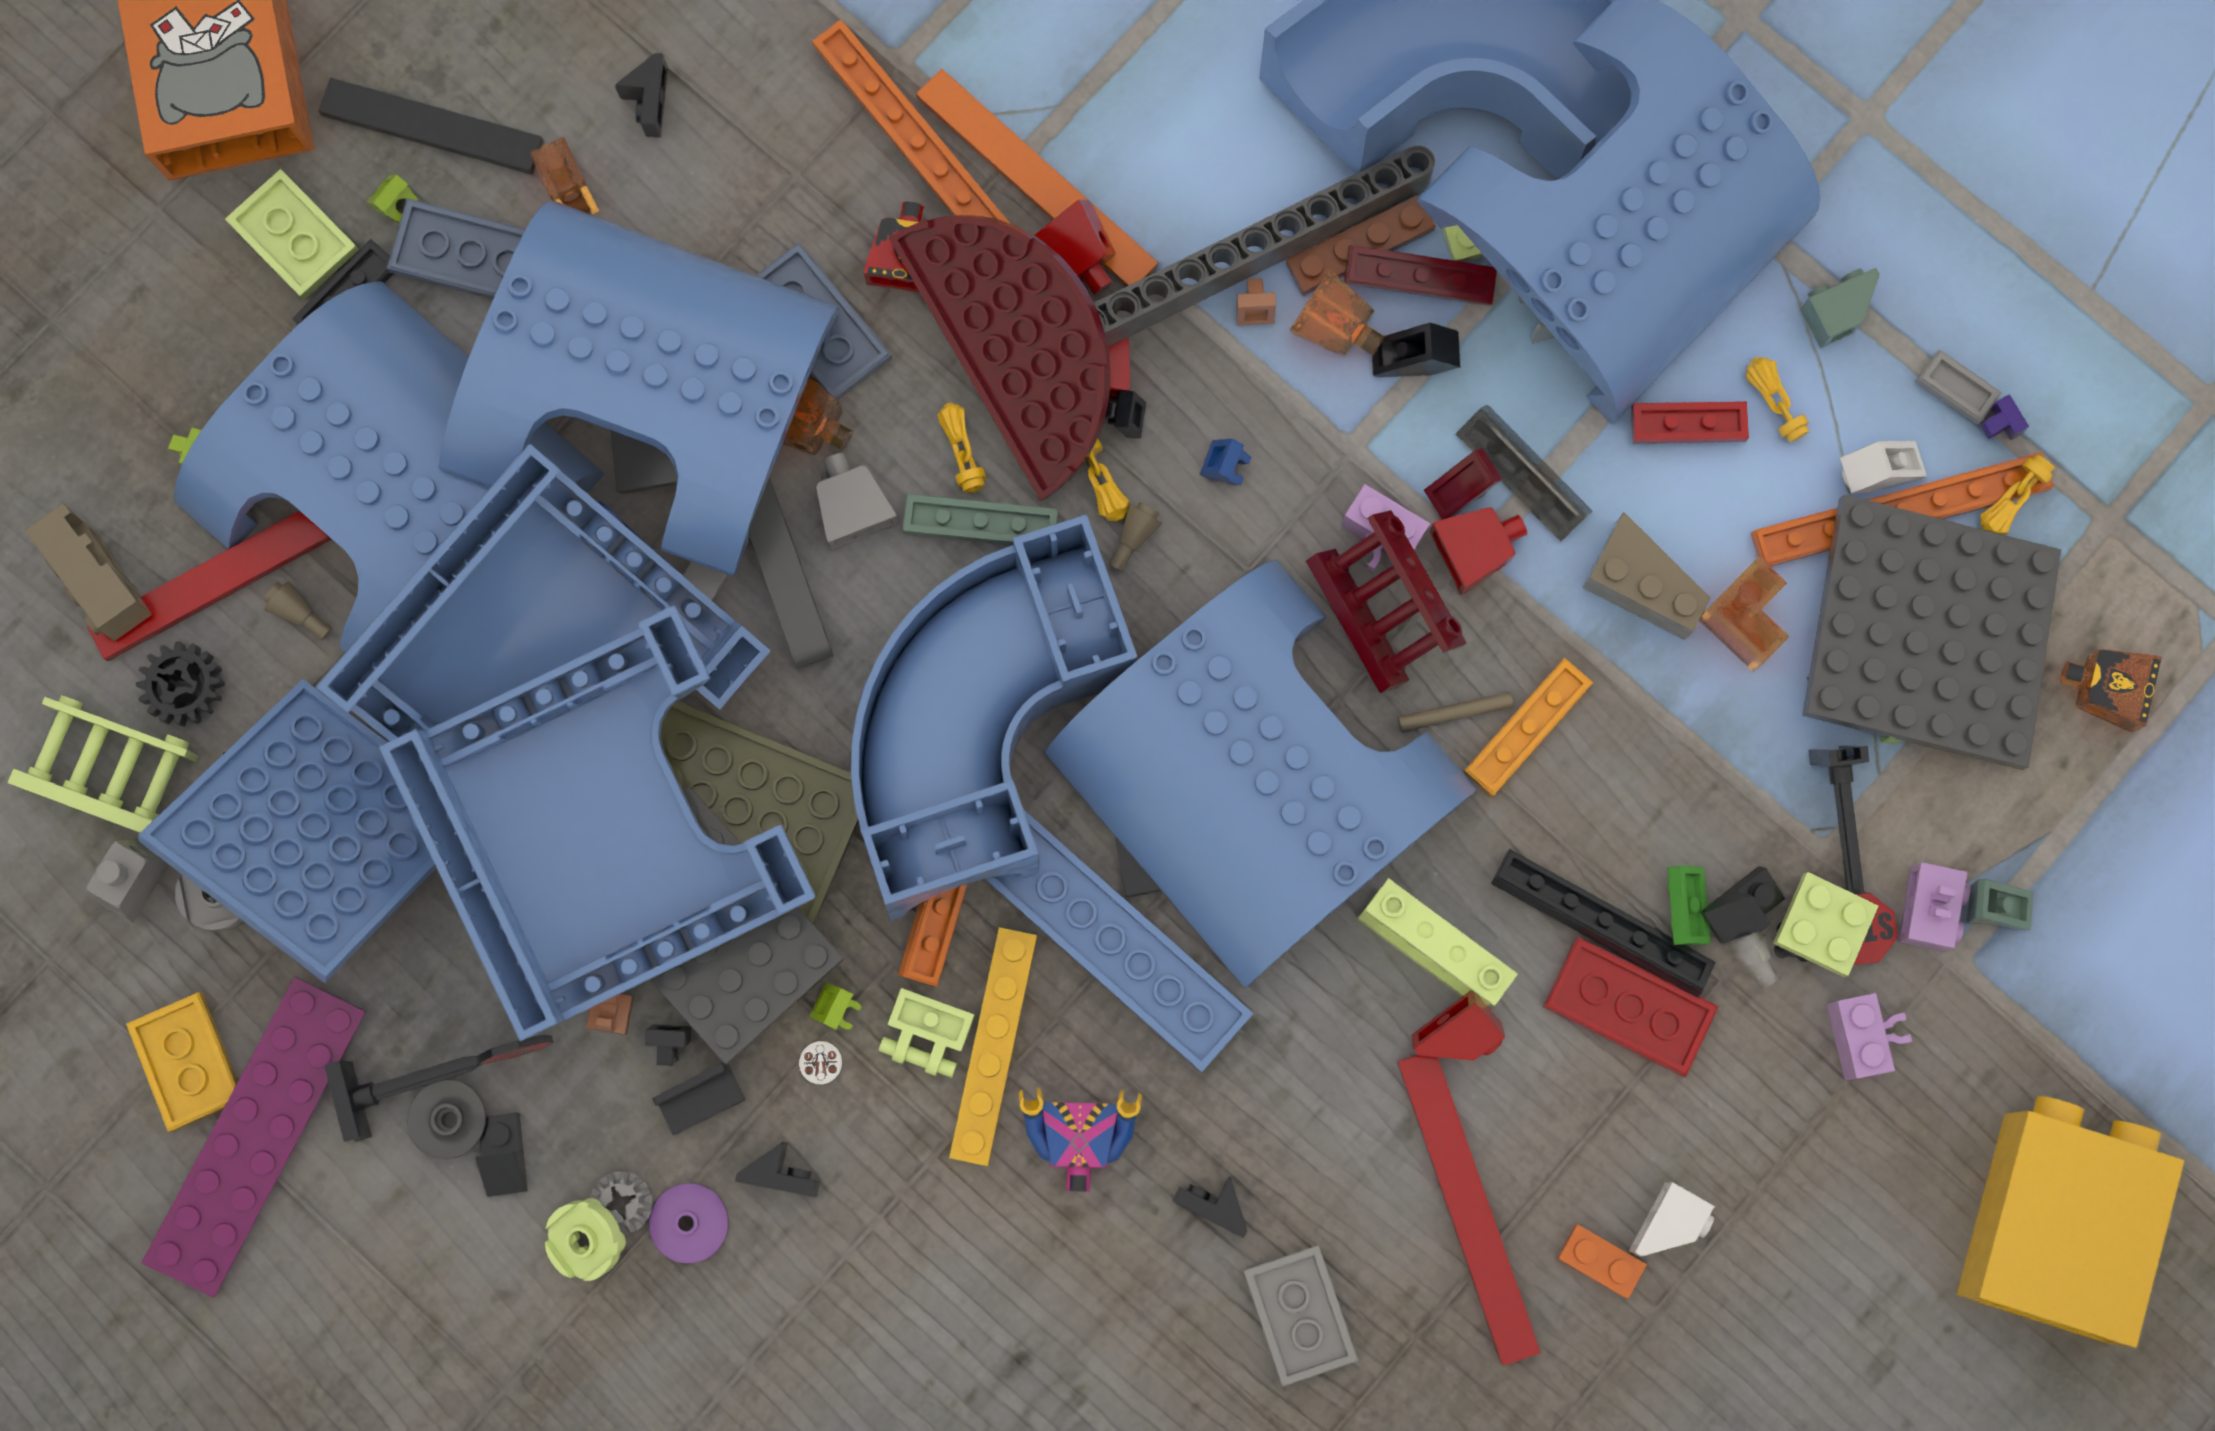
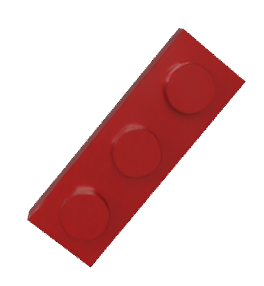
[1631,401,1749,444]

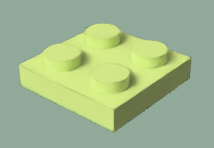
[1773,872,1878,977]

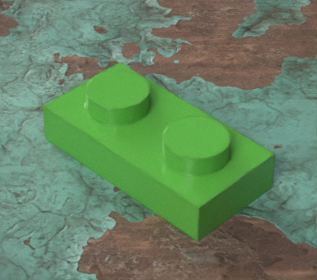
[1667,865,1711,946]

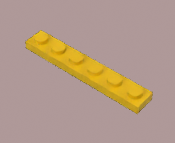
[949,927,1037,1166]

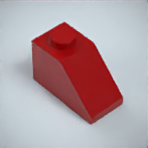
[1411,990,1505,1061]

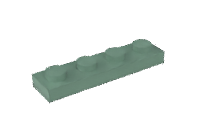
[903,494,1059,545]

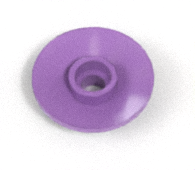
[649,1183,729,1263]

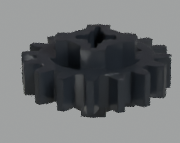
[136,641,225,727]

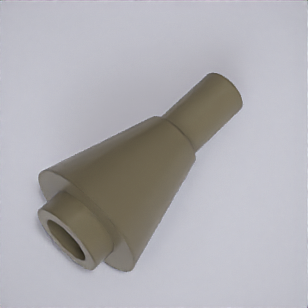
[1109,502,1162,571]
[263,581,332,640]

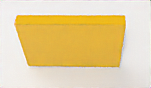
[126,992,238,1132]

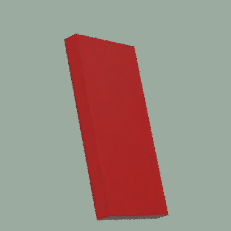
[1543,936,1719,1077]

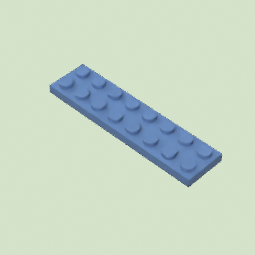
[984,809,1254,1073]

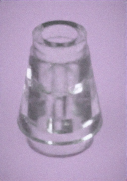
[1729,931,1781,988]

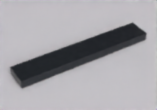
[318,77,544,175]
[1491,849,1715,998]

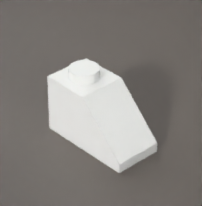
[1840,441,1927,493]
[1628,1182,1714,1256]

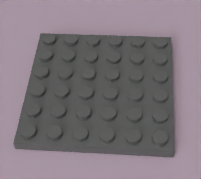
[1802,494,2061,770]

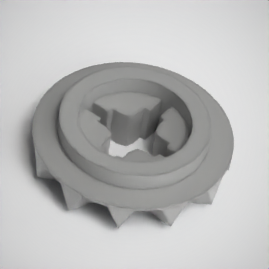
[589,1171,653,1235]

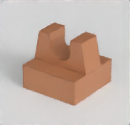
[1236,278,1276,326]
[586,994,634,1035]

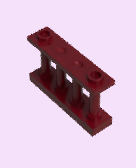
[1306,510,1467,693]

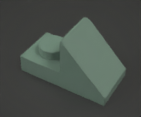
[1967,879,2033,930]

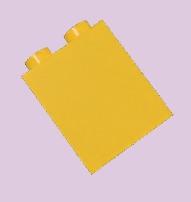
[1956,1096,2185,1348]

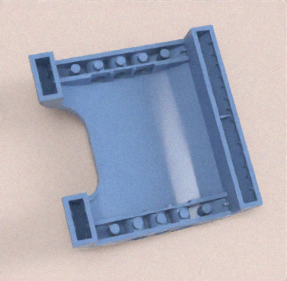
[1416,0,1820,423]
[439,200,840,577]
[174,282,604,652]
[316,443,771,741]
[1044,560,1478,989]
[379,605,816,1041]

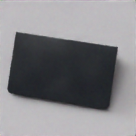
[652,1063,746,1135]

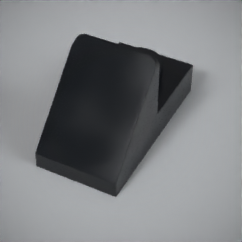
[615,53,668,138]
[1701,866,1785,944]
[476,1112,528,1197]
[735,1142,820,1197]
[1172,1177,1247,1238]

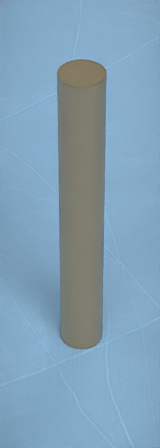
[1398,692,1513,732]

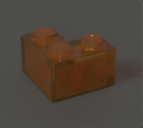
[1699,556,1790,672]

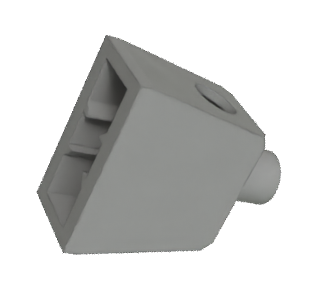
[816,453,899,550]
[86,840,169,923]

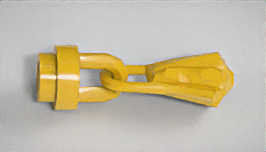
[1745,356,1810,443]
[937,402,987,494]
[1087,438,1130,522]
[1980,454,2055,535]

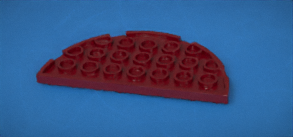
[888,215,1110,501]

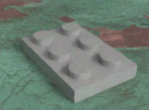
[1243,1245,1358,1387]

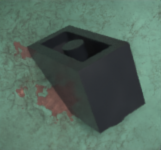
[1372,322,1460,377]

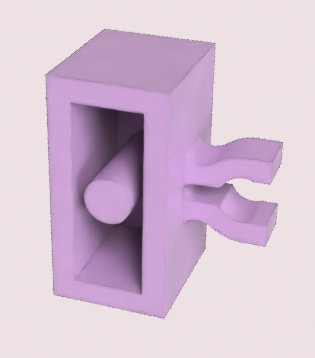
[1341,484,1430,572]
[1898,862,1970,952]
[1826,993,1912,1081]

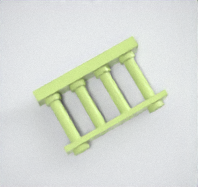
[7,695,199,833]
[1357,878,1518,1006]

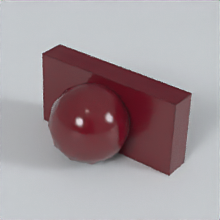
[1424,448,1503,520]

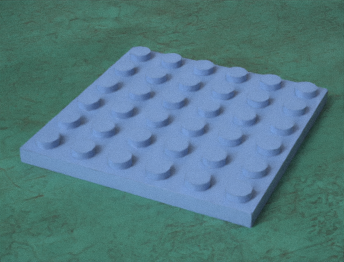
[138,679,437,983]

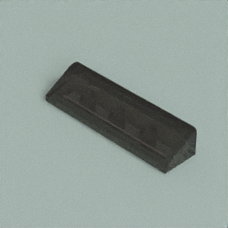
[1456,405,1592,541]

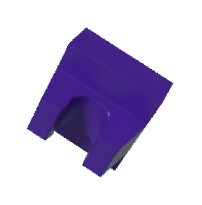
[1981,394,2029,440]

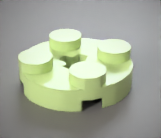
[545,1198,626,1281]

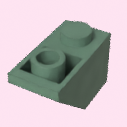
[1800,268,1880,348]

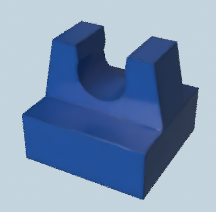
[1200,439,1252,485]

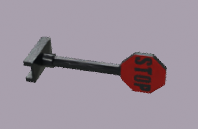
[1808,745,1897,965]
[324,1035,554,1142]

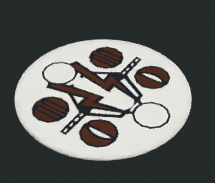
[799,1041,842,1084]

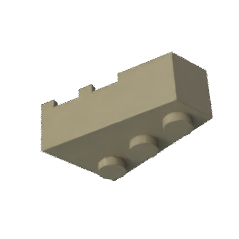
[24,503,152,641]
[1582,512,1710,640]

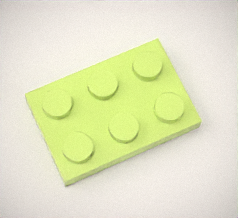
[225,169,359,300]

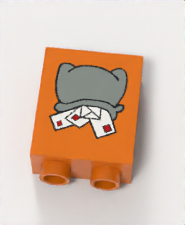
[117,0,315,180]

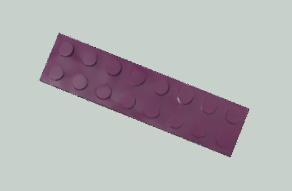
[141,977,367,1298]

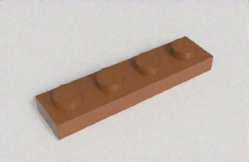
[1286,194,1436,296]

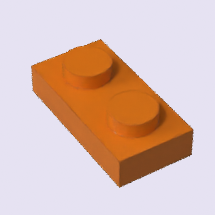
[1556,1224,1647,1299]

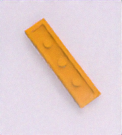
[1463,658,1593,797]

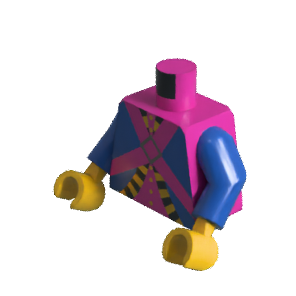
[1019,1088,1142,1192]

